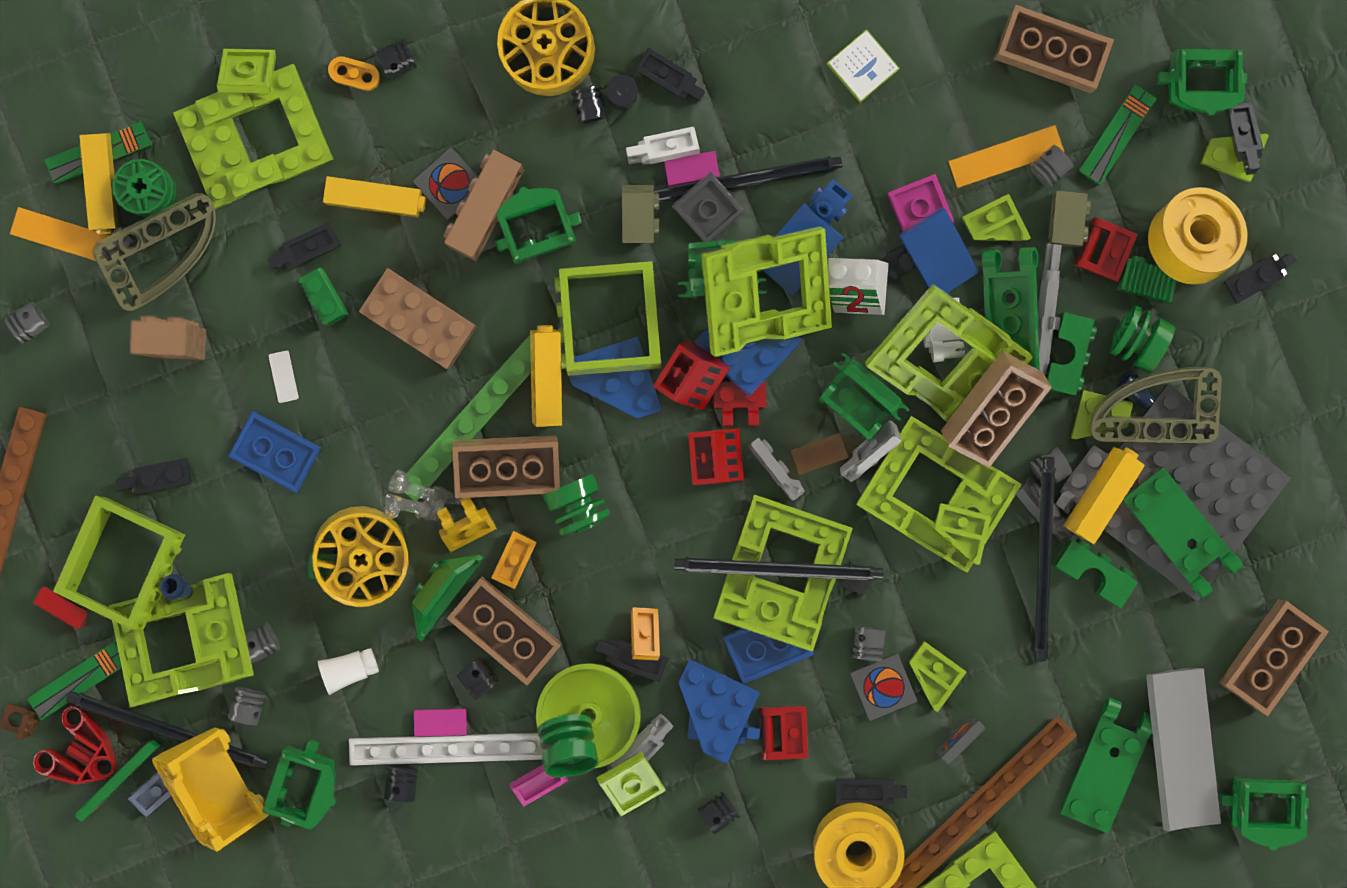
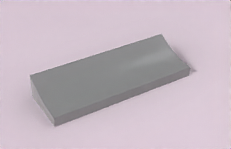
[1146,668,1221,831]

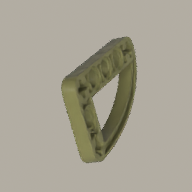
[93,193,216,311]
[1089,367,1222,443]

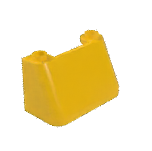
[152,727,269,852]

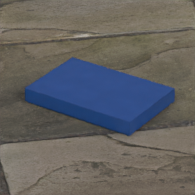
[762,203,844,296]
[899,207,979,293]
[228,411,322,493]
[723,628,814,684]

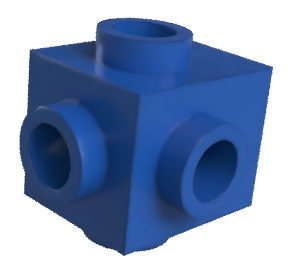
[810,179,853,224]

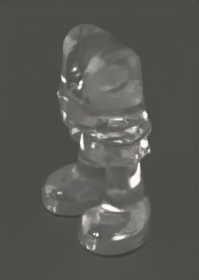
[383,470,461,522]

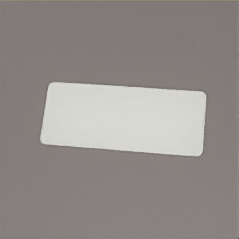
[269,351,299,403]

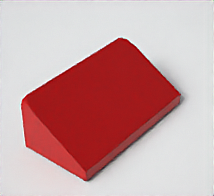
[34,587,88,629]

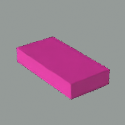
[664,151,720,186]
[414,708,467,736]
[510,765,568,807]

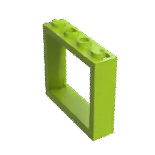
[555,261,661,376]
[53,496,185,630]

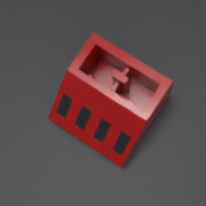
[653,338,730,410]
[688,429,744,485]

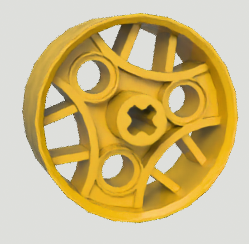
[497,0,595,96]
[313,506,408,607]

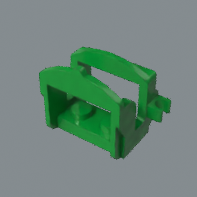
[1157,49,1247,116]
[495,187,582,265]
[678,240,767,299]
[819,353,909,441]
[262,739,336,829]
[1218,777,1309,851]

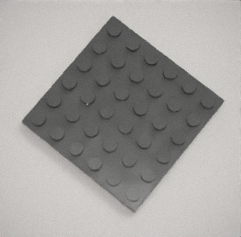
[1073,384,1291,601]

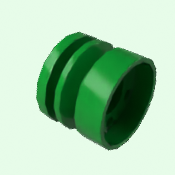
[112,159,176,218]
[1109,305,1175,373]
[543,474,610,536]
[537,714,599,778]

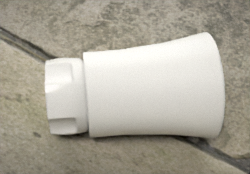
[318,649,379,695]

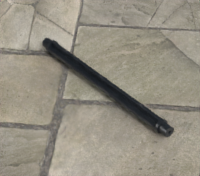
[654,156,843,202]
[1033,457,1056,662]
[674,557,884,581]
[66,691,268,770]

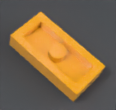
[491,531,537,589]
[631,607,660,661]

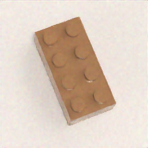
[994,5,1114,94]
[443,149,524,262]
[359,268,477,370]
[130,316,206,360]
[941,350,1052,467]
[452,435,560,498]
[447,577,562,685]
[1218,599,1329,716]

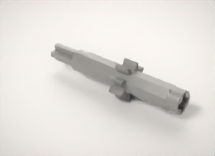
[1037,243,1062,374]

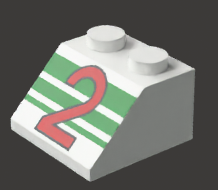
[828,258,888,315]

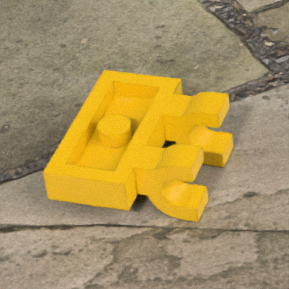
[437,498,497,552]

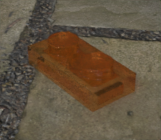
[790,433,848,475]

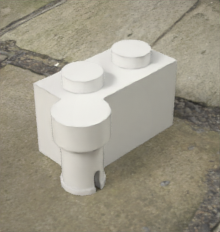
[924,298,965,362]

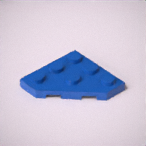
[694,328,802,397]
[566,336,662,418]
[678,659,760,764]

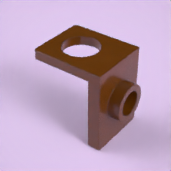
[0,703,38,741]

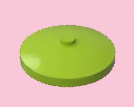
[536,663,641,768]

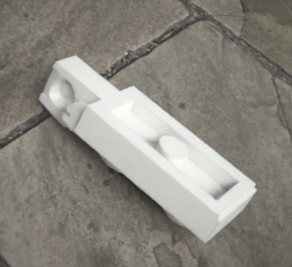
[626,127,700,165]

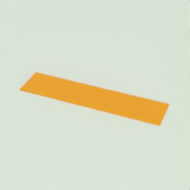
[948,125,1064,188]
[10,207,110,261]

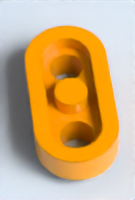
[328,57,380,91]

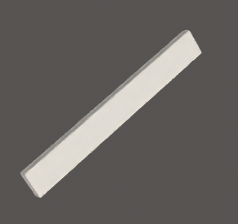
[349,733,545,765]

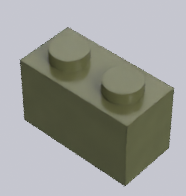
[622,185,659,243]
[1048,191,1091,248]

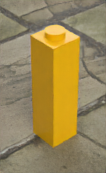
[80,133,119,234]
[323,176,426,218]
[530,325,562,427]
[1063,447,1145,544]

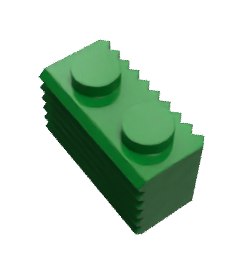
[1117,256,1177,304]
[299,268,349,326]

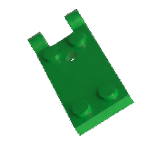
[982,247,1040,370]
[1122,467,1244,599]
[1059,697,1152,833]

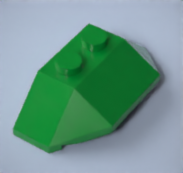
[412,554,485,642]

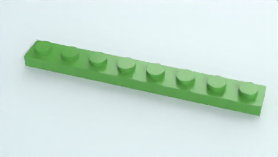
[397,335,531,502]

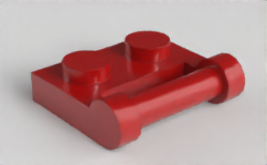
[1074,217,1138,283]
[759,705,808,760]

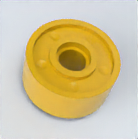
[1148,188,1247,285]
[813,803,904,888]

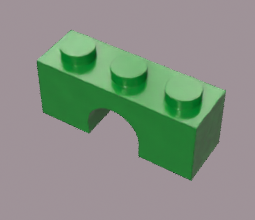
[1045,312,1097,396]
[1052,538,1138,609]

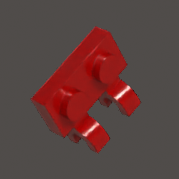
[714,381,766,427]

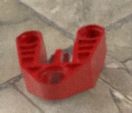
[33,705,118,784]

